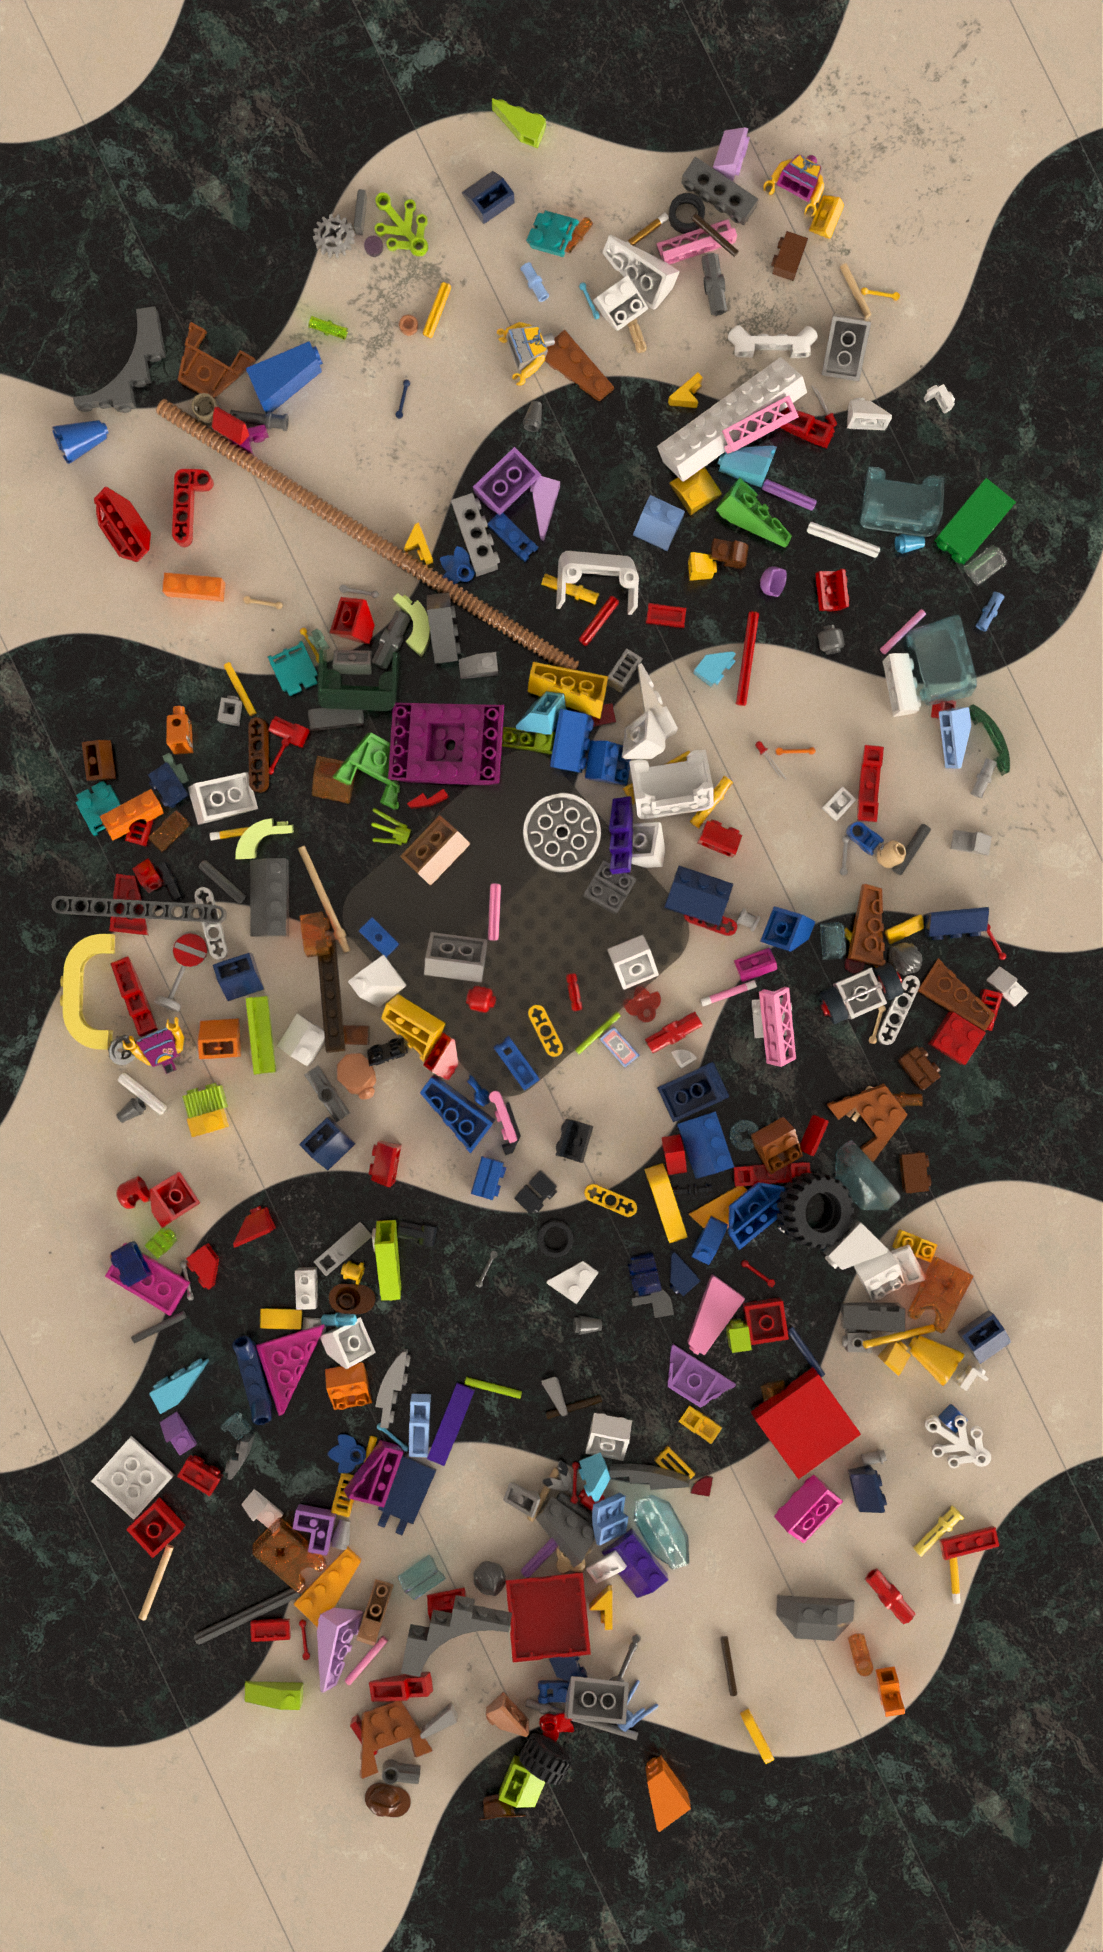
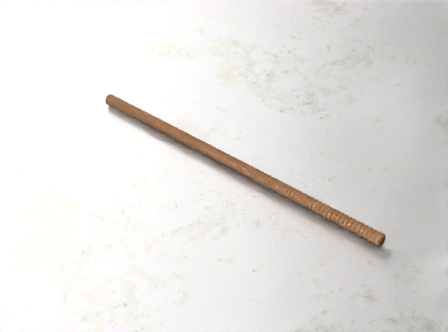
[156,399,579,670]

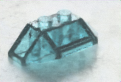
[835,1140,901,1210]
[634,1494,690,1569]

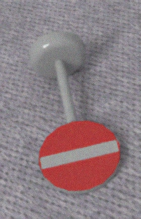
[154,933,208,1012]

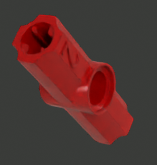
[645,1012,703,1054]
[865,1568,915,1625]

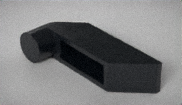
[501,1102,521,1156]

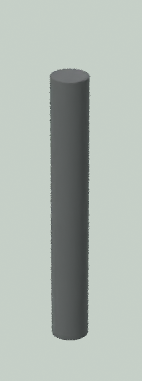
[131,1311,187,1344]

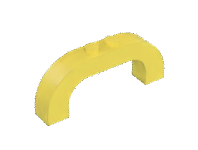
[60,934,115,1050]

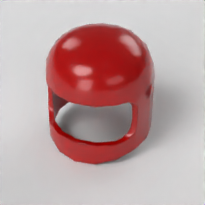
[116,1176,150,1209]

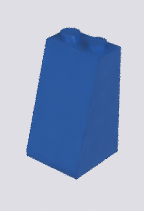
[246,341,323,413]

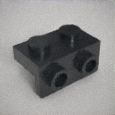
[556,1119,594,1163]

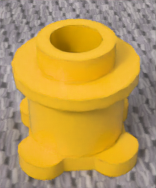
[341,1261,365,1285]

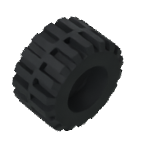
[519,1733,572,1785]

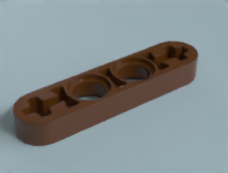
[248,717,269,793]

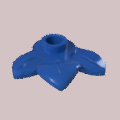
[440,546,475,584]
[467,1075,490,1107]
[328,1434,366,1473]

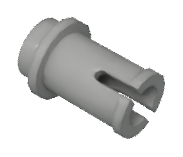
[861,1449,887,1467]

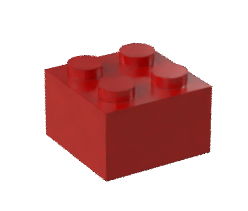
[928,1012,986,1065]
[742,1298,789,1345]
[126,1497,185,1558]

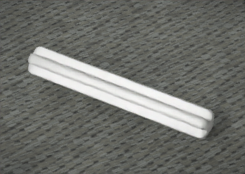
[807,522,880,558]

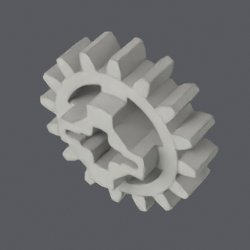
[313,214,355,258]

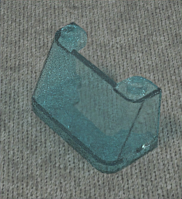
[860,466,945,536]
[906,615,977,706]

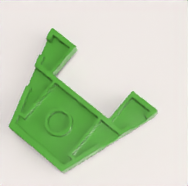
[333,733,400,810]

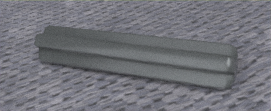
[892,824,931,875]
[198,860,246,903]

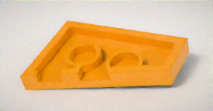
[688,1186,748,1229]

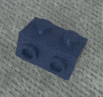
[148,762,189,808]

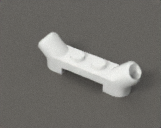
[728,325,817,358]

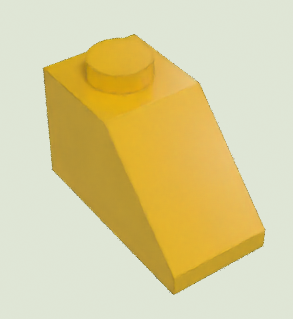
[688,552,717,580]
[187,1108,229,1137]
[878,1341,911,1376]

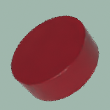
[844,957,865,974]

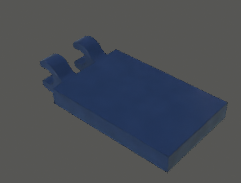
[378,1455,437,1536]

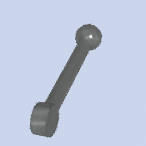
[475,1250,498,1288]

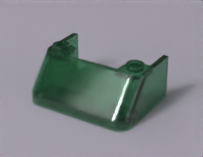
[318,649,399,711]

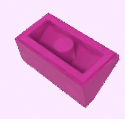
[734,947,777,982]

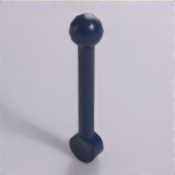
[395,379,410,419]

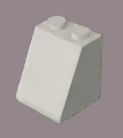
[823,1219,889,1270]

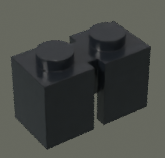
[514,1169,557,1215]

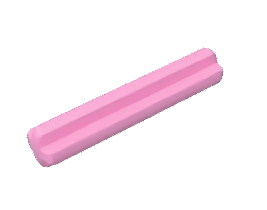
[488,884,501,940]

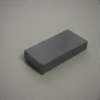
[354,189,367,235]

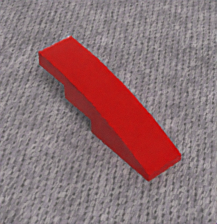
[110,956,158,1037]

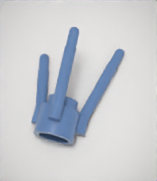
[617,1680,658,1732]

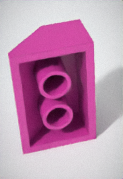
[774,1474,843,1543]

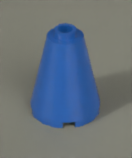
[52,420,109,464]

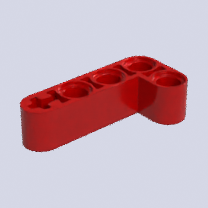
[172,469,214,548]

